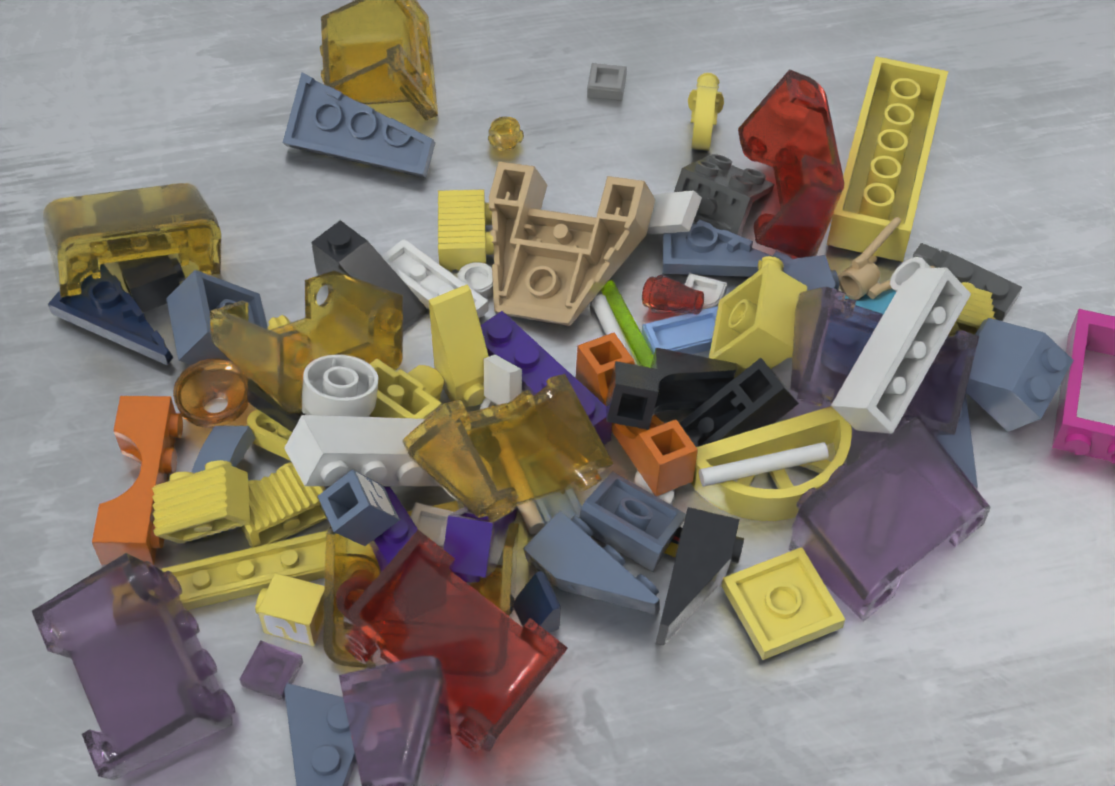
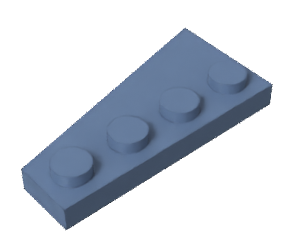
[282,72,436,178]

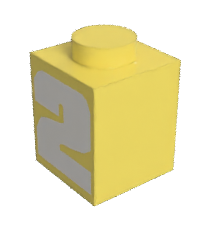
[255,573,330,647]

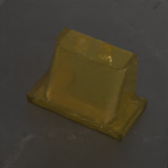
[320,0,438,121]

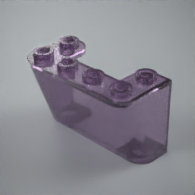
[788,416,991,622]
[31,553,236,780]

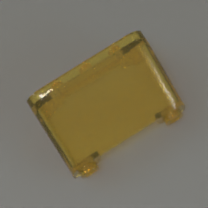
[43,183,221,297]
[402,374,614,521]

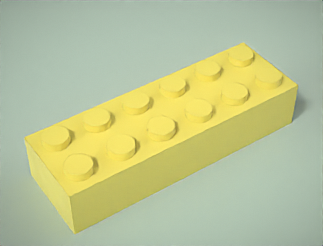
[827,56,948,262]

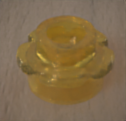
[488,116,524,151]

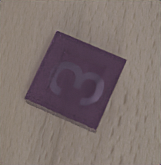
[239,640,303,701]

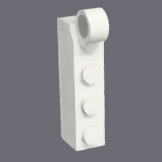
[831,257,971,434]
[284,415,491,503]

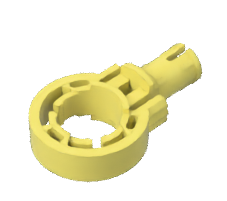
[688,73,724,151]

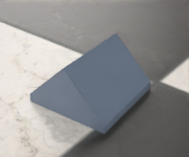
[579,471,686,572]

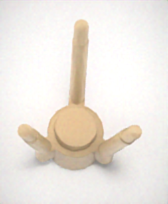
[838,217,935,300]

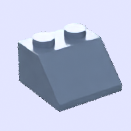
[166,270,274,372]
[950,318,1074,432]

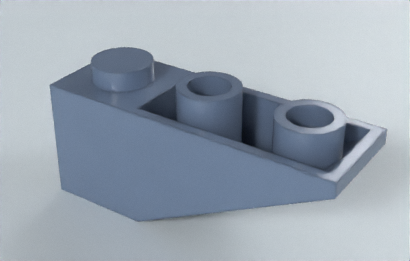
[523,510,660,615]

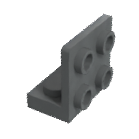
[674,154,775,236]

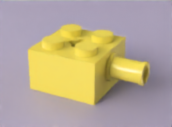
[709,256,808,379]

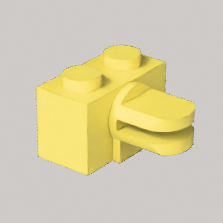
[370,359,444,419]

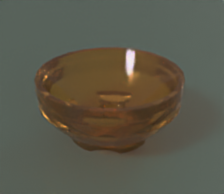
[173,358,249,428]

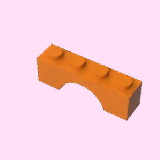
[575,332,698,496]
[92,396,183,565]

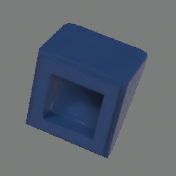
[513,571,561,639]

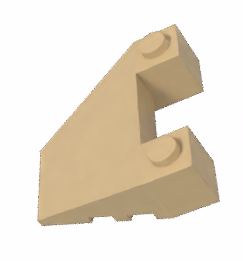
[489,162,655,326]

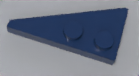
[48,252,173,365]

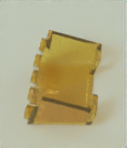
[210,270,403,414]

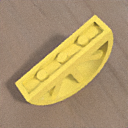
[691,406,852,521]

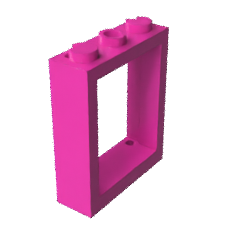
[1052,309,1115,464]

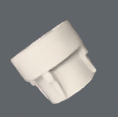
[302,355,378,417]

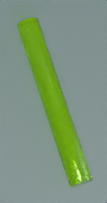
[601,281,654,368]

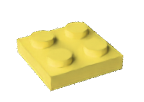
[721,547,845,660]

